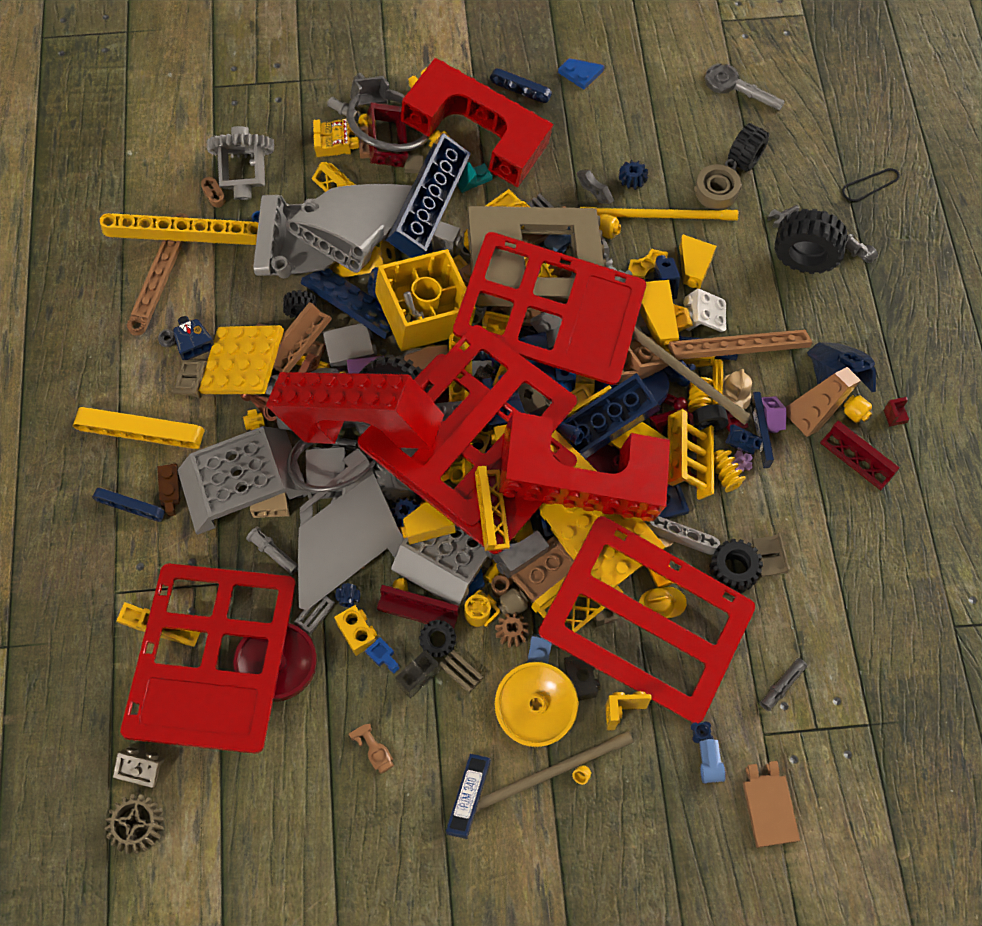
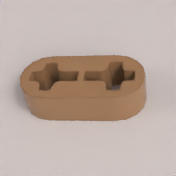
[201,177,226,207]

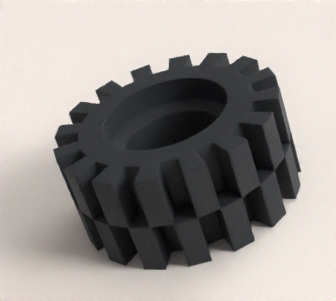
[283,290,317,319]
[419,620,457,657]

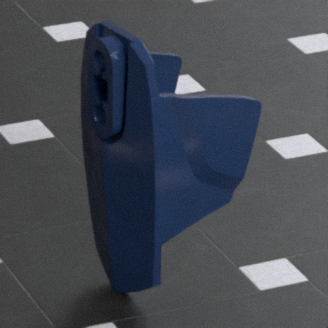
[807,342,876,393]

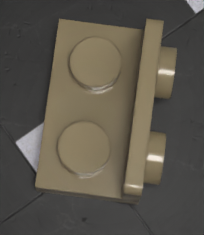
[113,747,165,788]

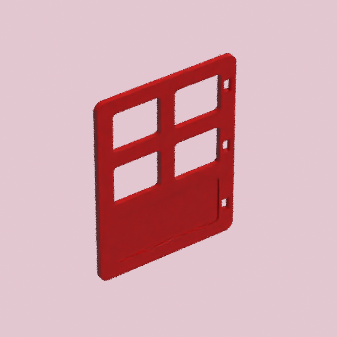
[453,232,646,385]
[358,354,577,554]
[120,563,296,754]

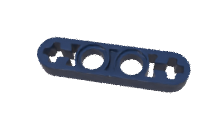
[490,68,552,103]
[92,488,166,522]

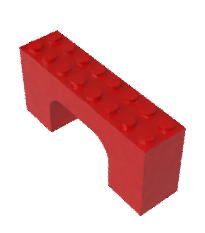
[401,58,553,188]
[266,372,444,449]
[498,411,670,522]

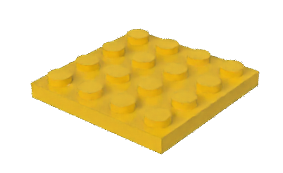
[198,325,284,394]

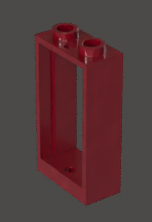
[367,102,408,167]

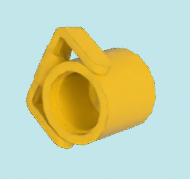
[464,590,501,627]

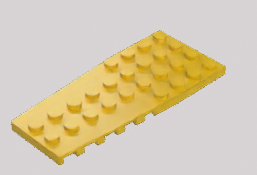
[539,430,665,588]

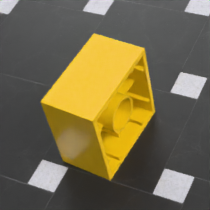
[375,249,476,352]

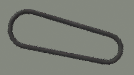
[842,168,900,202]

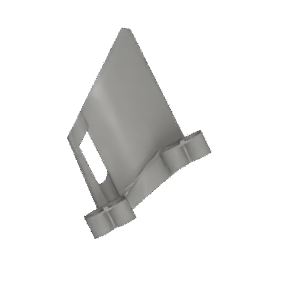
[298,448,404,610]

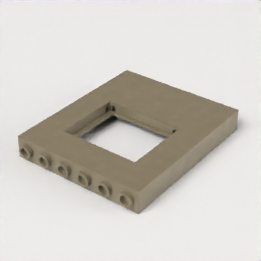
[467,206,606,306]

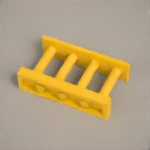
[668,409,714,500]

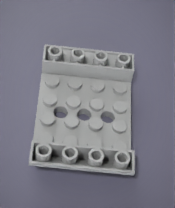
[177,426,308,535]
[391,480,488,607]

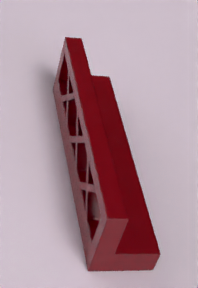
[820,420,900,491]
[377,585,460,630]

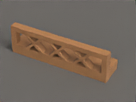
[273,302,332,373]

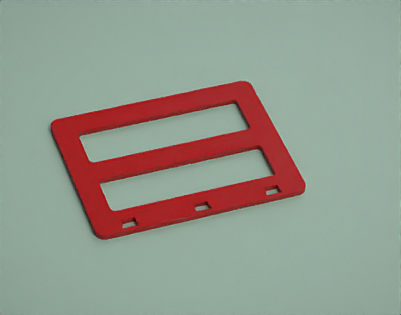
[367,325,577,526]
[538,516,755,723]

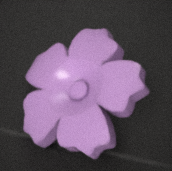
[732,451,753,472]

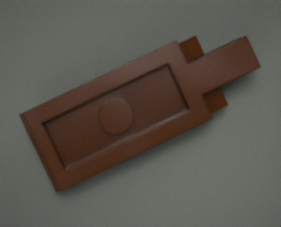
[157,464,181,516]

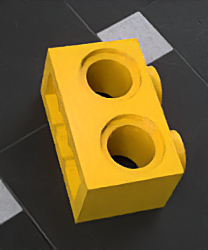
[334,605,378,656]

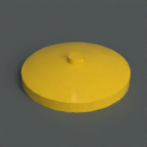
[495,662,578,747]

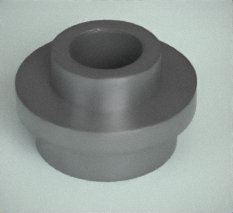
[158,329,176,347]

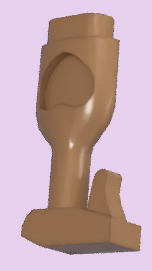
[349,724,394,774]

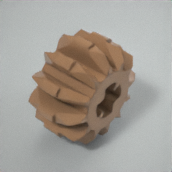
[495,613,529,648]

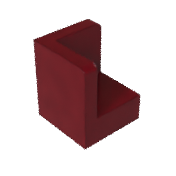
[883,397,909,427]

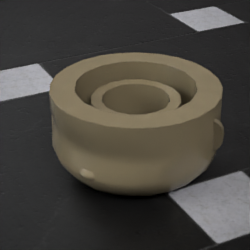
[694,164,742,210]

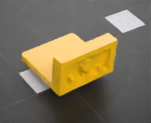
[605,691,651,730]

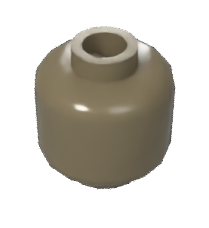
[498,588,529,617]

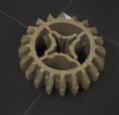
[104,794,164,854]

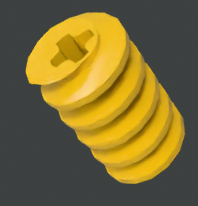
[688,377,713,413]
[714,450,746,492]

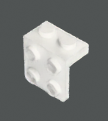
[683,289,726,332]

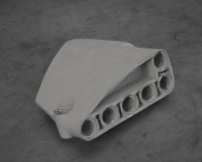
[286,184,412,273]
[254,195,336,278]

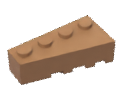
[786,367,861,437]

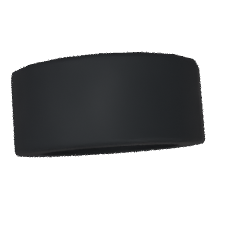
[692,404,729,432]

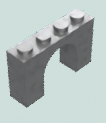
[484,530,549,578]

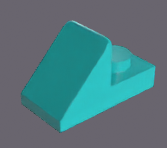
[457,162,492,193]

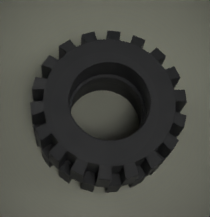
[728,123,769,172]
[709,539,763,593]

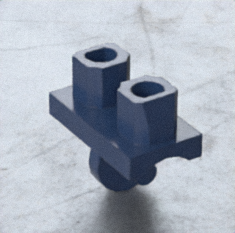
[663,360,696,387]
[725,425,762,454]

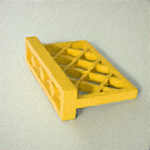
[531,576,624,632]

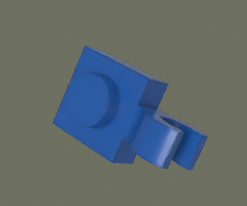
[365,637,400,674]

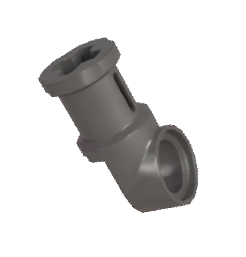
[846,234,878,263]

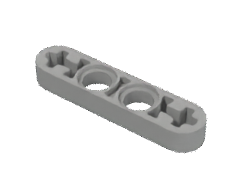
[646,516,720,555]

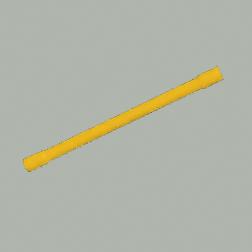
[580,207,738,221]

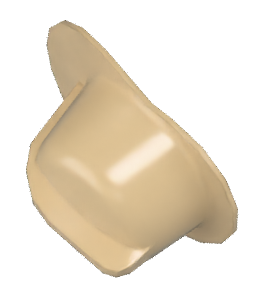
[723,369,752,410]

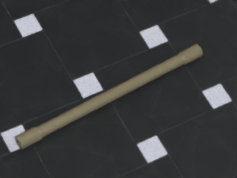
[632,327,752,425]
[475,731,633,813]

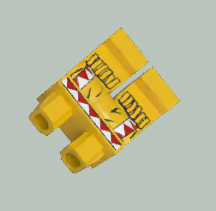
[313,119,359,157]

